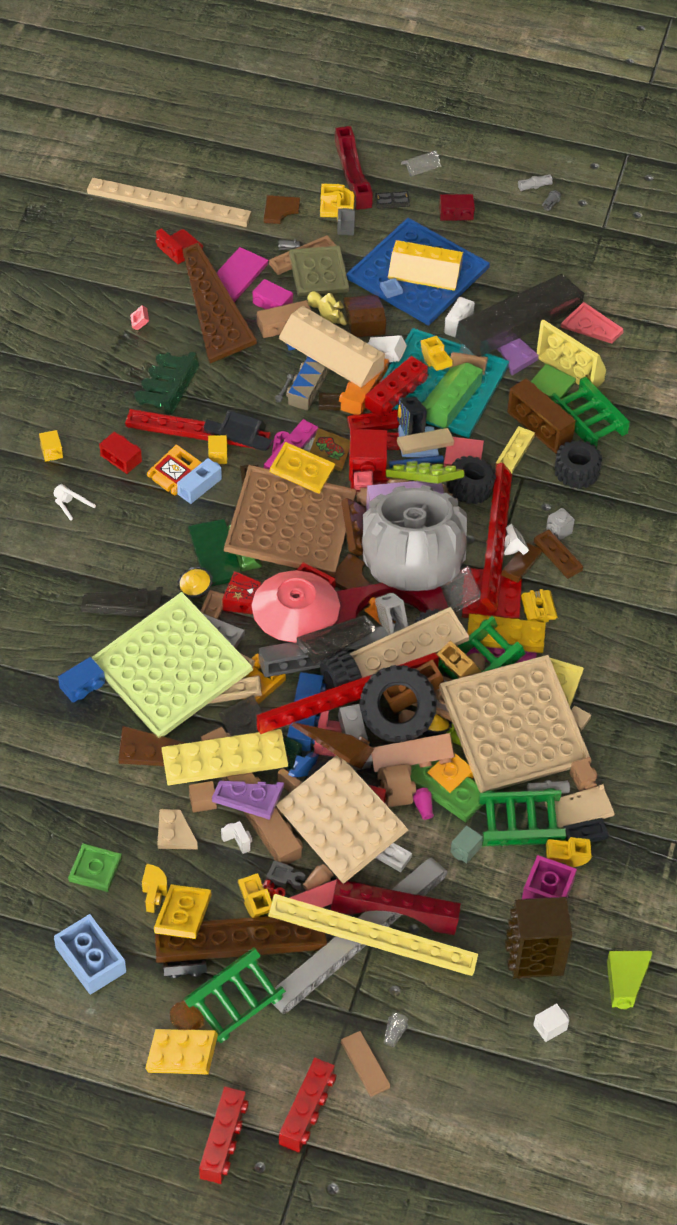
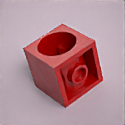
[349,429,387,481]

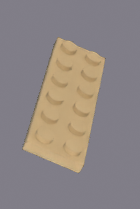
[350,607,469,678]

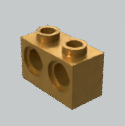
[437,640,482,678]

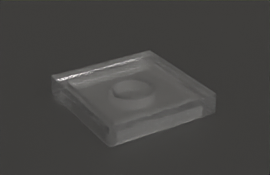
[440,566,481,613]

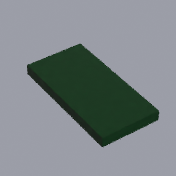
[188,519,242,586]

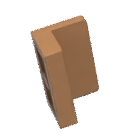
[450,352,488,375]

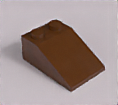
[343,295,386,337]

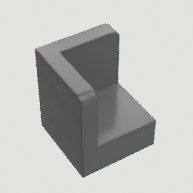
[337,208,355,235]

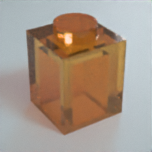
[170,1000,204,1030]

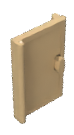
[545,784,615,829]

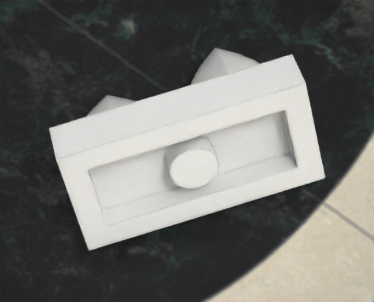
[504,524,529,555]

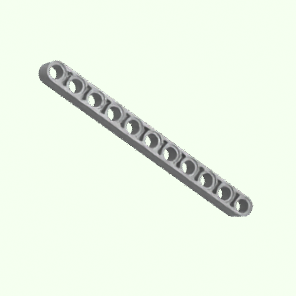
[271,857,447,1014]

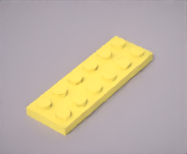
[162,729,288,785]

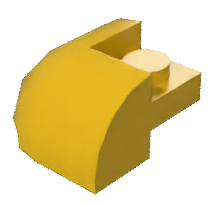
[320,184,354,222]

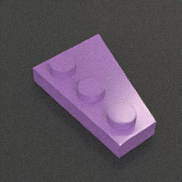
[491,325,539,375]
[212,781,284,820]

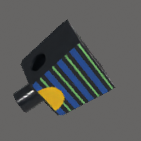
[397,397,427,436]

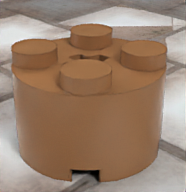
[377,764,416,807]

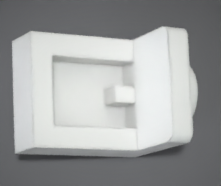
[221,821,252,854]

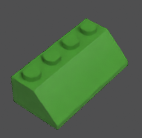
[422,362,483,429]

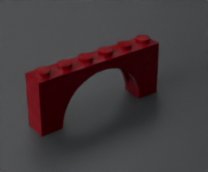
[332,583,449,635]

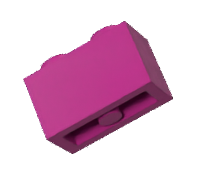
[253,279,293,310]

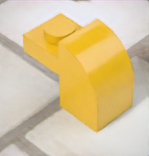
[238,873,272,918]

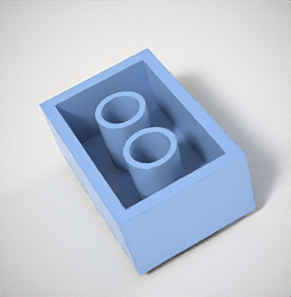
[54,914,126,995]

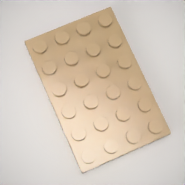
[276,755,408,884]

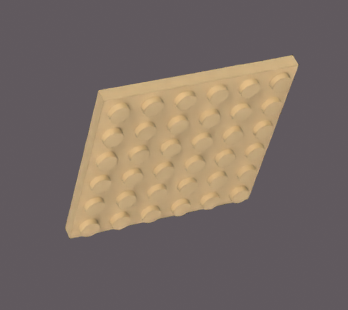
[439,655,592,793]

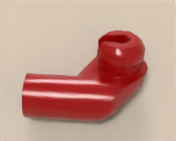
[262,880,285,900]

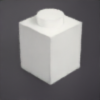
[534,1004,569,1042]

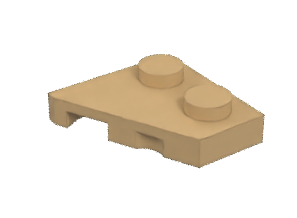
[158,809,198,849]

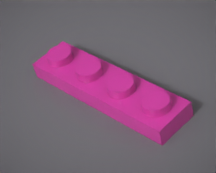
[264,419,318,470]

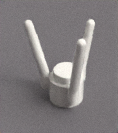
[54,484,96,520]

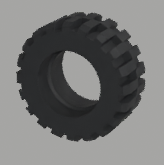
[360,665,437,743]

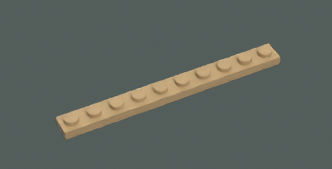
[87,178,251,227]

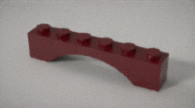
[335,126,373,210]
[331,879,461,935]

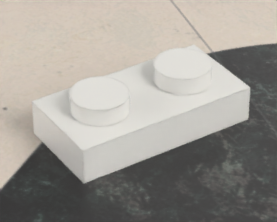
[375,843,412,872]

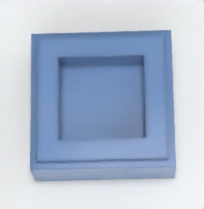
[380,278,403,298]

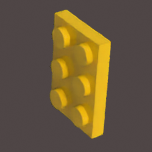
[269,442,335,494]
[154,884,212,939]
[145,1029,218,1074]

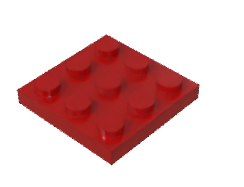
[462,568,522,619]

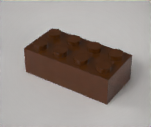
[507,378,576,454]

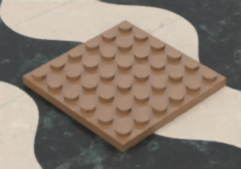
[224,465,356,577]

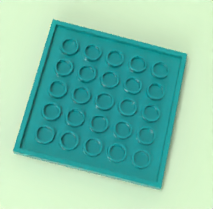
[381,328,510,438]

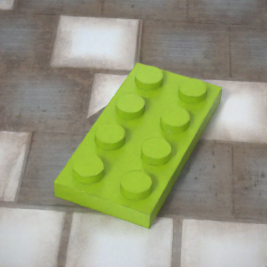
[386,461,464,484]

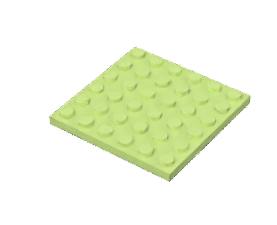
[91,592,253,738]

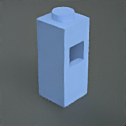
[177,458,222,504]

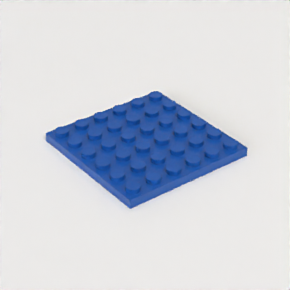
[346,218,490,326]

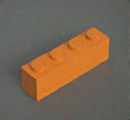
[339,358,389,415]

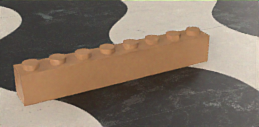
[201,727,303,865]

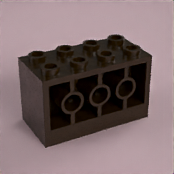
[505,897,572,979]

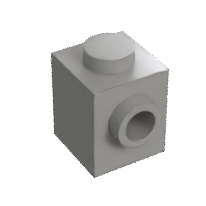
[546,508,575,541]

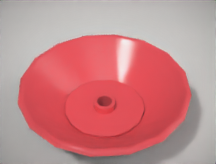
[252,570,340,643]

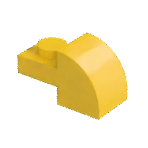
[421,336,452,371]
[546,837,592,867]
[142,864,168,913]

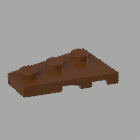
[341,498,366,556]

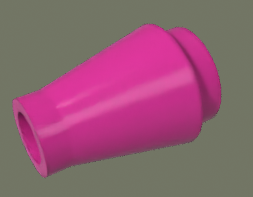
[413,788,434,820]

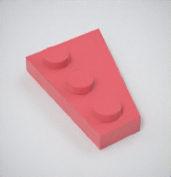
[561,302,623,344]

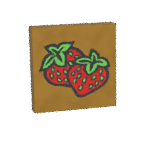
[310,428,350,472]

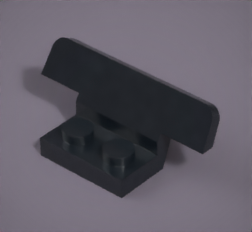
[204,410,273,451]

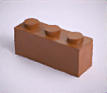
[383,660,445,714]

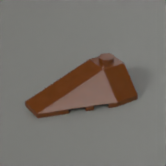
[291,722,374,769]

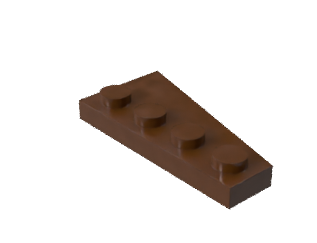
[118,726,186,766]

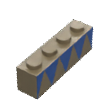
[286,356,330,411]

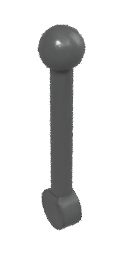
[275,374,294,403]

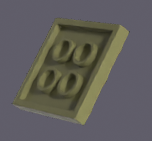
[289,246,349,296]

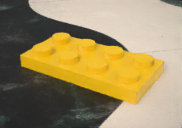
[467,614,546,653]

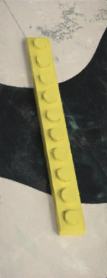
[268,894,478,976]

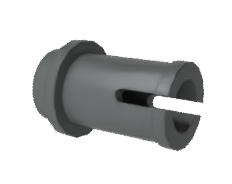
[542,190,561,211]
[279,239,300,251]

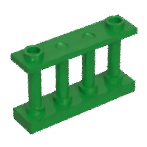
[551,377,630,449]
[438,616,526,680]
[478,788,566,846]
[183,947,286,1043]

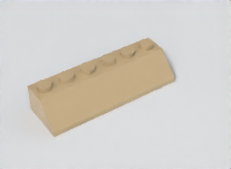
[279,306,385,387]

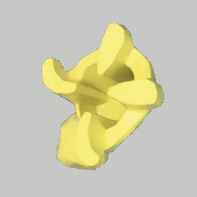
[307,291,348,326]

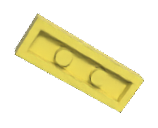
[495,426,535,473]

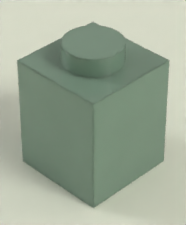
[450,826,483,864]

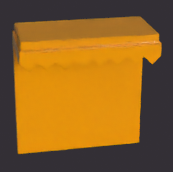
[427,752,474,793]

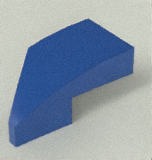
[288,752,319,777]

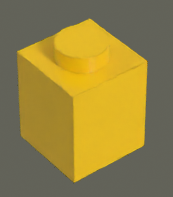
[39,430,63,462]
[208,435,227,464]

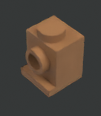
[570,757,597,792]

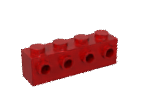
[365,356,428,418]
[279,1057,337,1153]
[199,1086,249,1184]

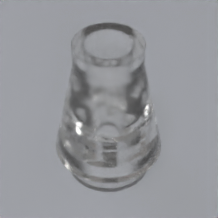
[383,1013,409,1047]

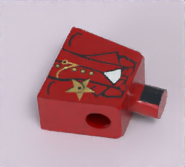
[222,571,262,614]

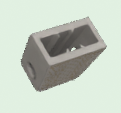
[375,593,408,635]

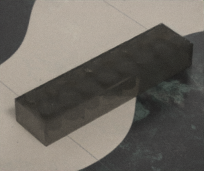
[455,274,585,357]

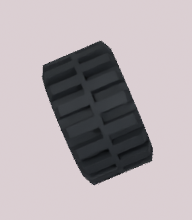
[554,440,602,489]
[446,456,496,504]
[320,650,362,690]

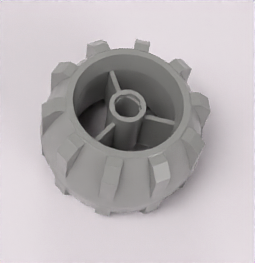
[362,485,467,591]

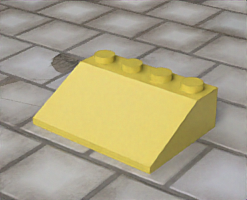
[537,320,606,388]

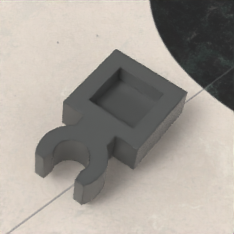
[266,860,305,890]

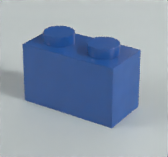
[58,657,105,703]

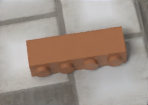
[371,733,455,772]

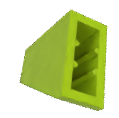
[607,951,652,1009]

